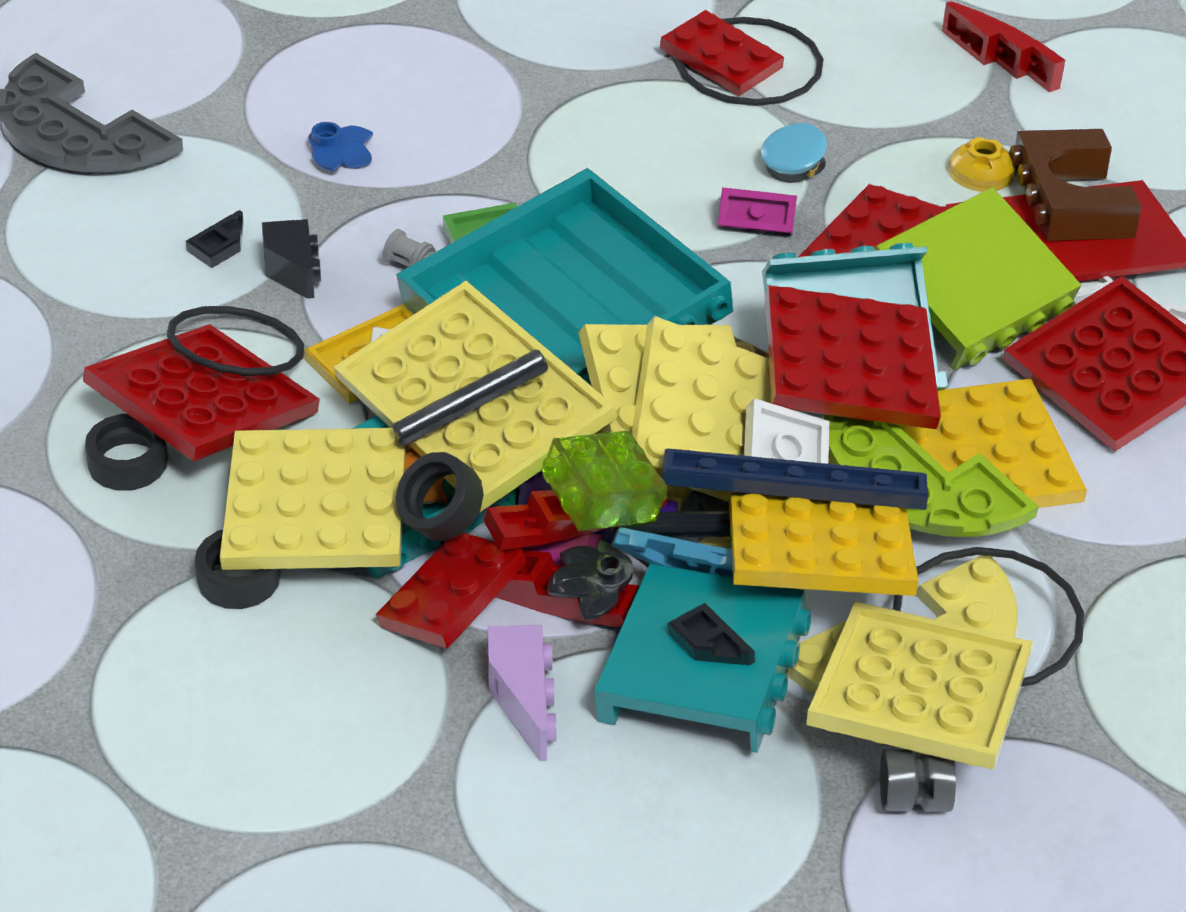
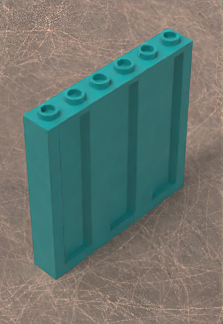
[396,167,734,386]

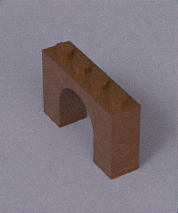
[1009,129,1142,241]

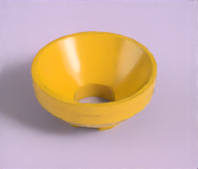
[948,137,1015,192]

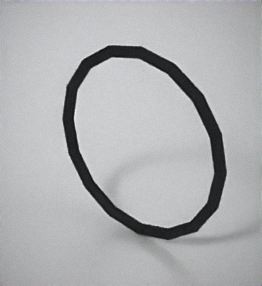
[167,306,304,376]

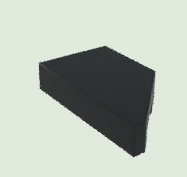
[186,210,244,268]
[667,603,755,665]

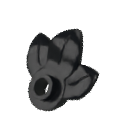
[547,545,633,621]

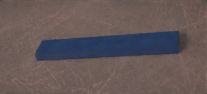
[661,448,928,510]

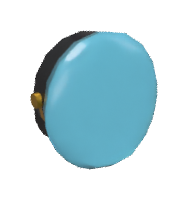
[761,123,827,183]

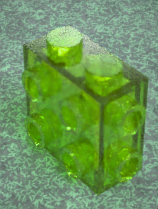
[542,431,668,531]

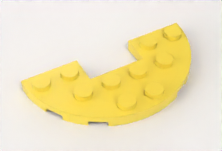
[787,555,1018,695]

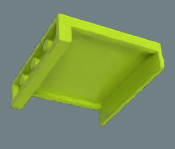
[875,187,1082,370]

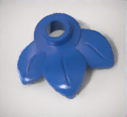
[308,122,373,171]

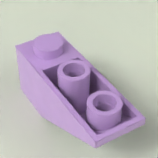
[488,625,556,761]

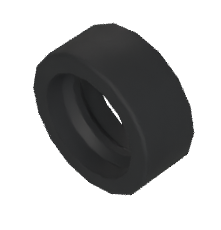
[85,414,168,491]
[395,452,484,541]
[195,529,281,609]

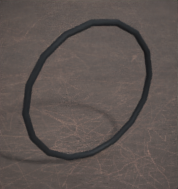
[675,17,824,106]
[892,547,1085,687]

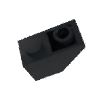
[262,219,321,299]

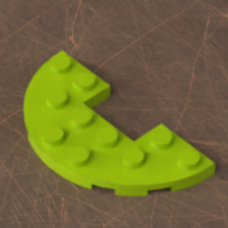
[824,414,1039,537]

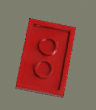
[660,10,784,96]
[375,533,527,649]

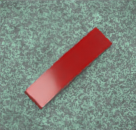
[942,1,1066,93]
[483,471,668,550]
[496,550,639,628]

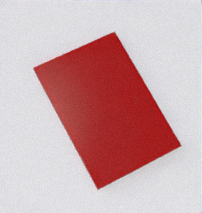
[945,180,1186,282]

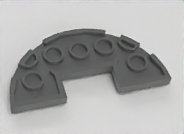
[0,53,183,172]

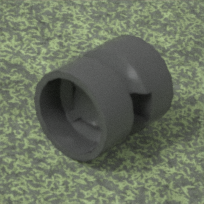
[880,749,956,812]

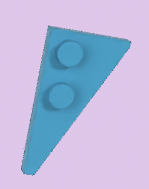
[611,527,733,578]

